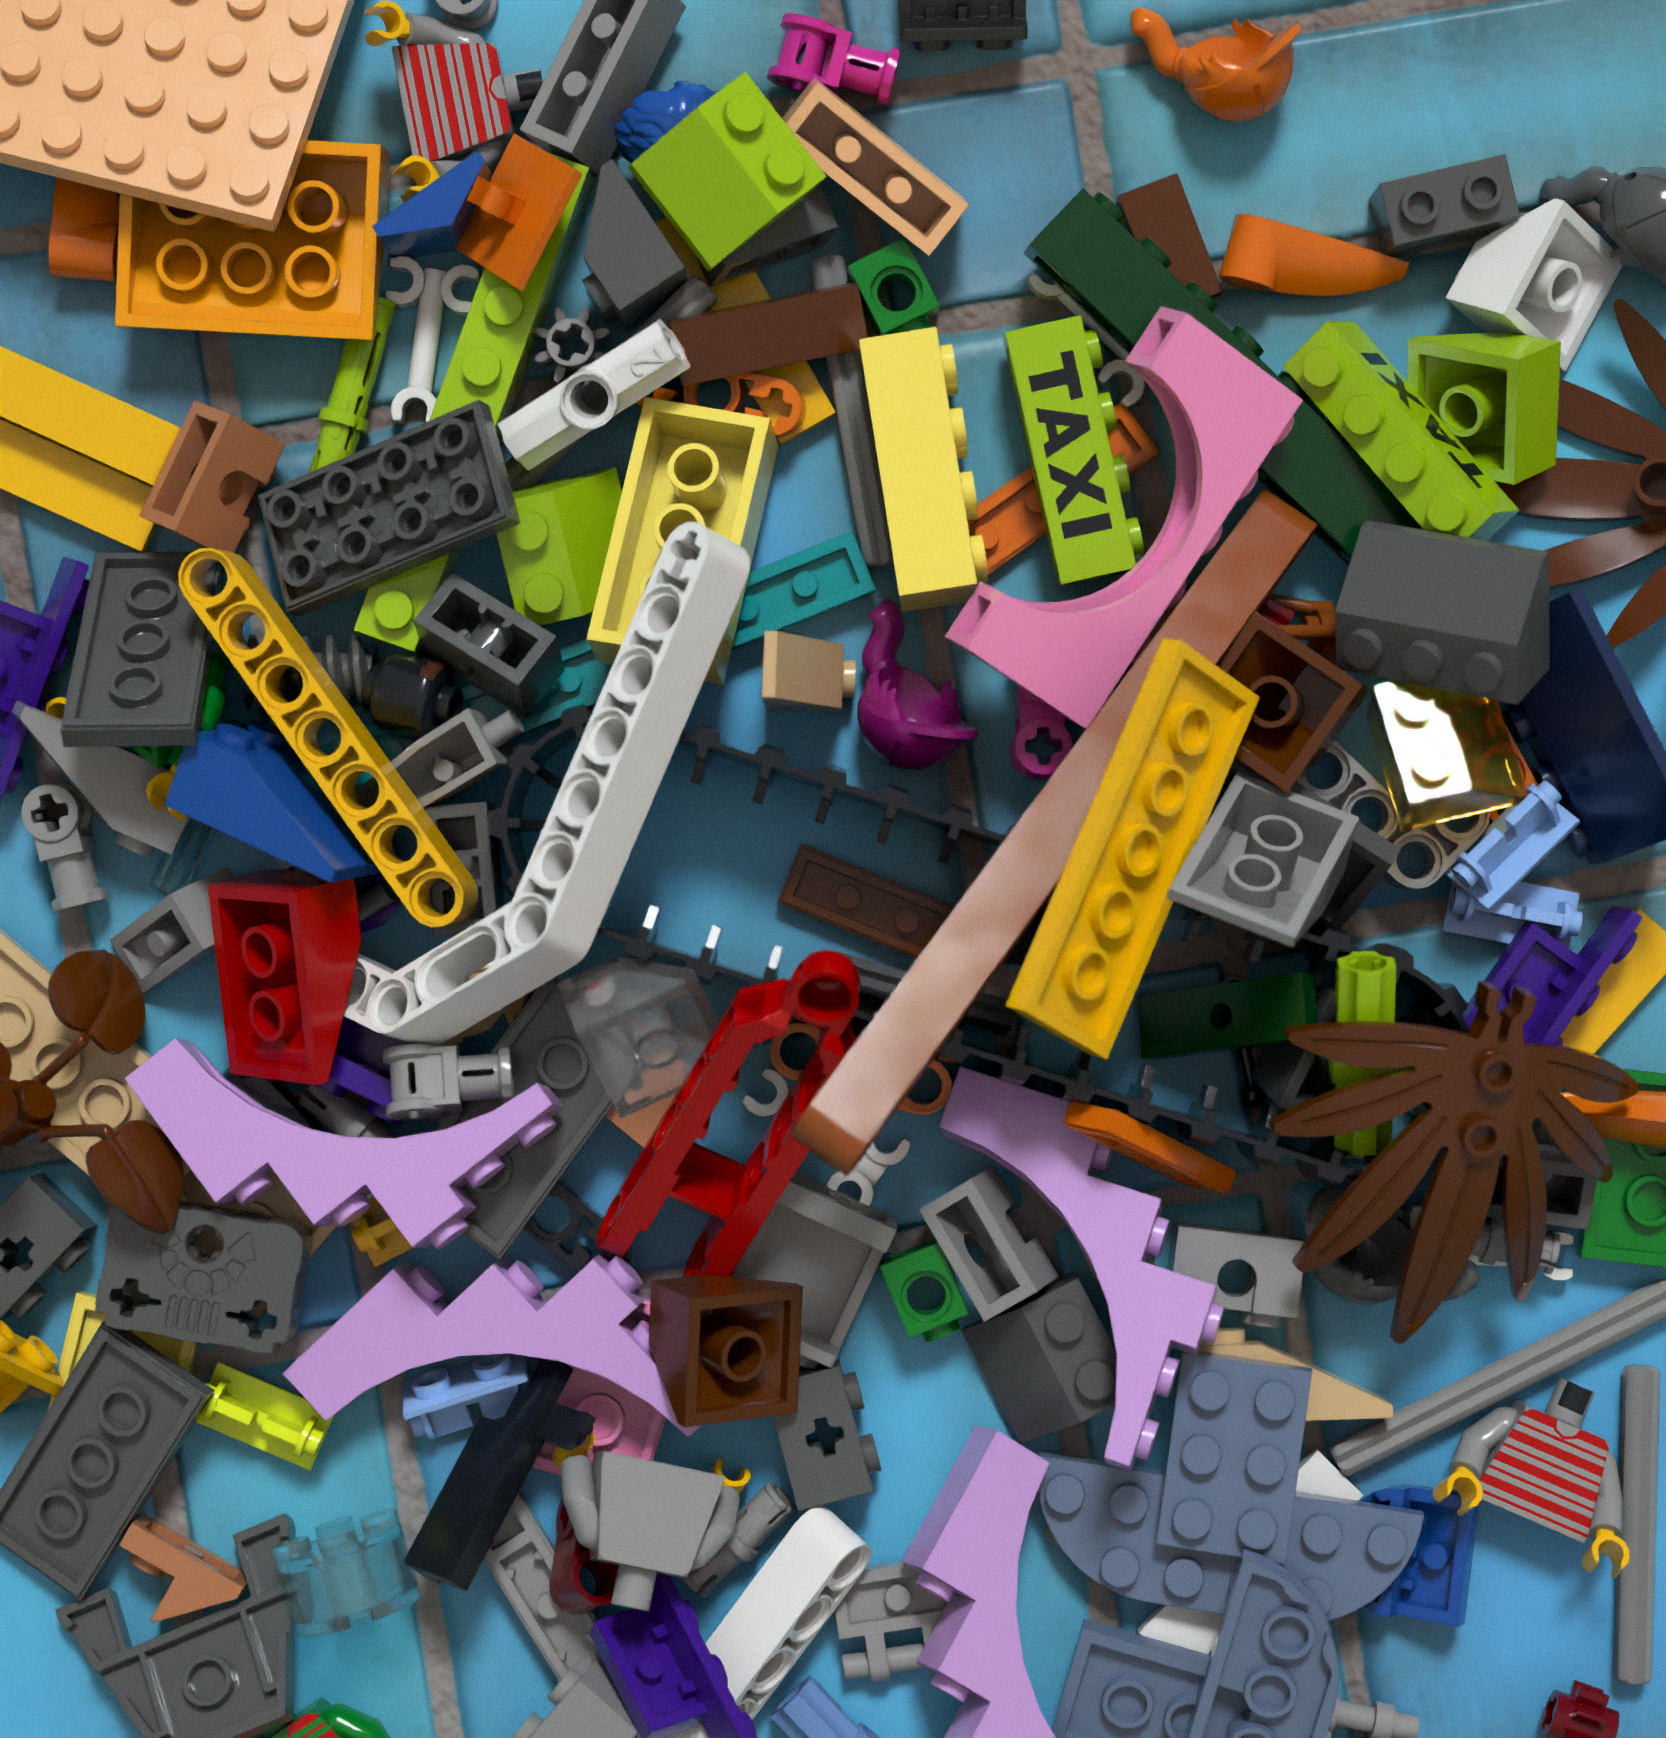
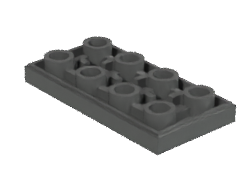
[258,400,521,617]

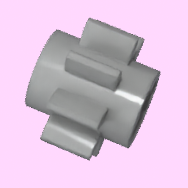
[534,307,611,385]

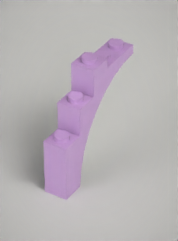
[124,1038,564,1250]
[939,1066,1225,1472]
[282,1251,702,1438]
[901,1426,1056,1738]

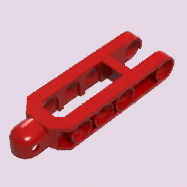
[596,949,861,1277]

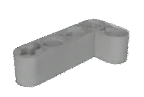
[1299,741,1491,890]

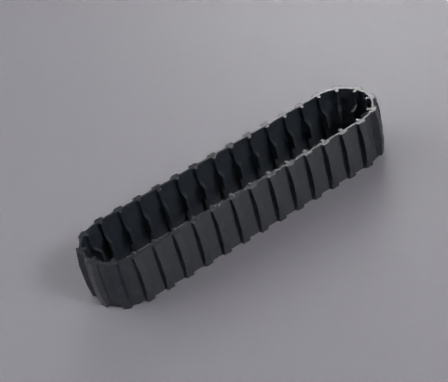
[488,704,1469,1186]

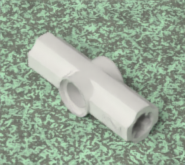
[498,319,691,471]

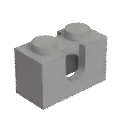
[919,1166,1058,1322]
[1167,1221,1305,1327]

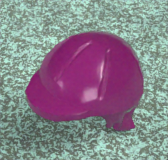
[857,599,978,770]

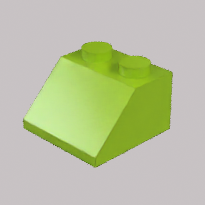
[628,71,826,272]
[1407,332,1561,485]
[496,466,622,625]

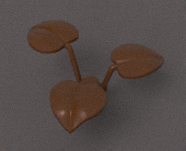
[0,949,184,1235]

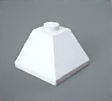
[1446,198,1623,372]

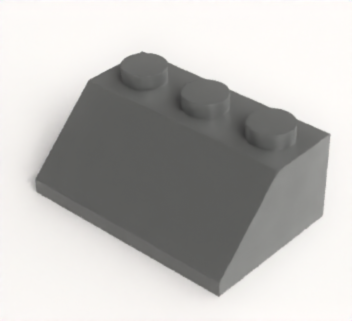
[1335,520,1550,705]

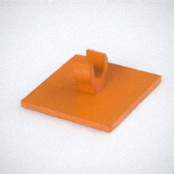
[456,134,583,291]

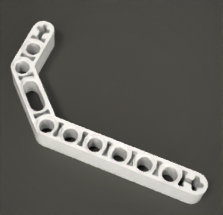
[344,522,750,1046]

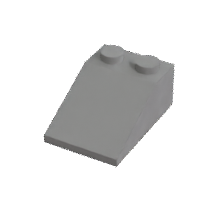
[1167,771,1360,947]

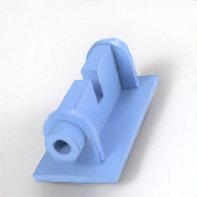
[1444,781,1580,912]
[1442,881,1583,948]
[402,1354,532,1440]

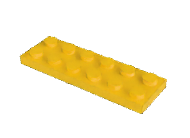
[1006,638,1260,1059]

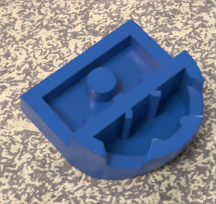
[1360,1484,1479,1627]

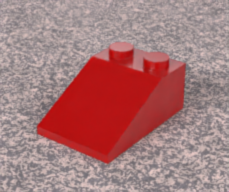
[208,869,361,1085]

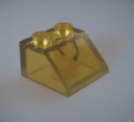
[1366,681,1527,832]

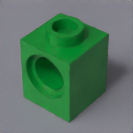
[847,237,940,336]
[879,1238,969,1342]

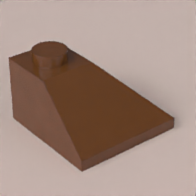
[1217,611,1369,794]
[649,1274,803,1427]

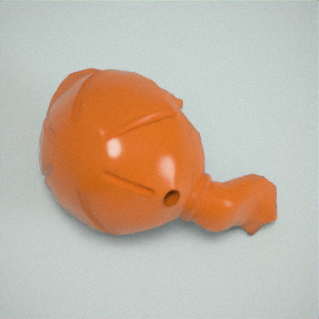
[1130,7,1302,122]

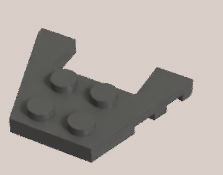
[55,1513,296,1738]

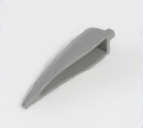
[277,708,524,870]

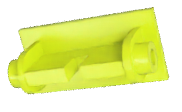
[196,1361,335,1471]

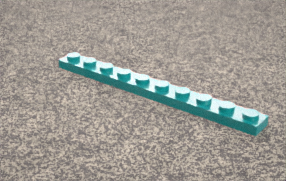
[320,531,876,791]

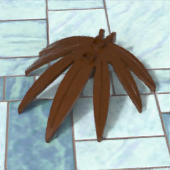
[1495,299,1666,650]
[1268,981,1639,1344]

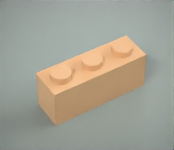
[782,77,969,256]

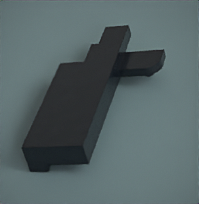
[403,1358,596,1592]

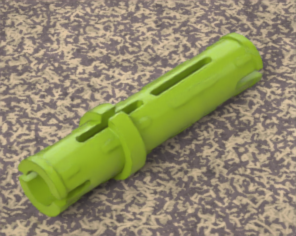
[308,297,397,473]

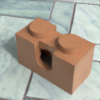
[139,400,286,553]

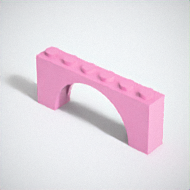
[945,306,1303,729]

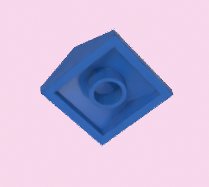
[372,150,492,258]

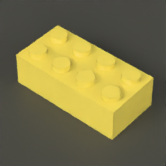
[859,327,988,613]
[587,397,779,685]

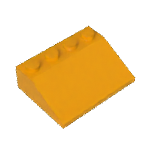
[115,140,391,341]

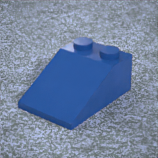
[165,720,381,883]

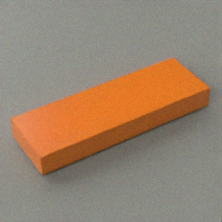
[1063,1101,1237,1194]

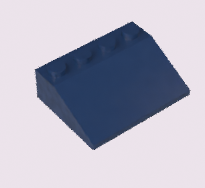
[1503,587,1666,864]

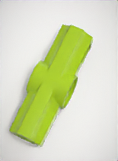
[1328,951,1400,1156]

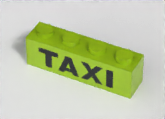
[1003,315,1145,588]
[1283,321,1519,541]

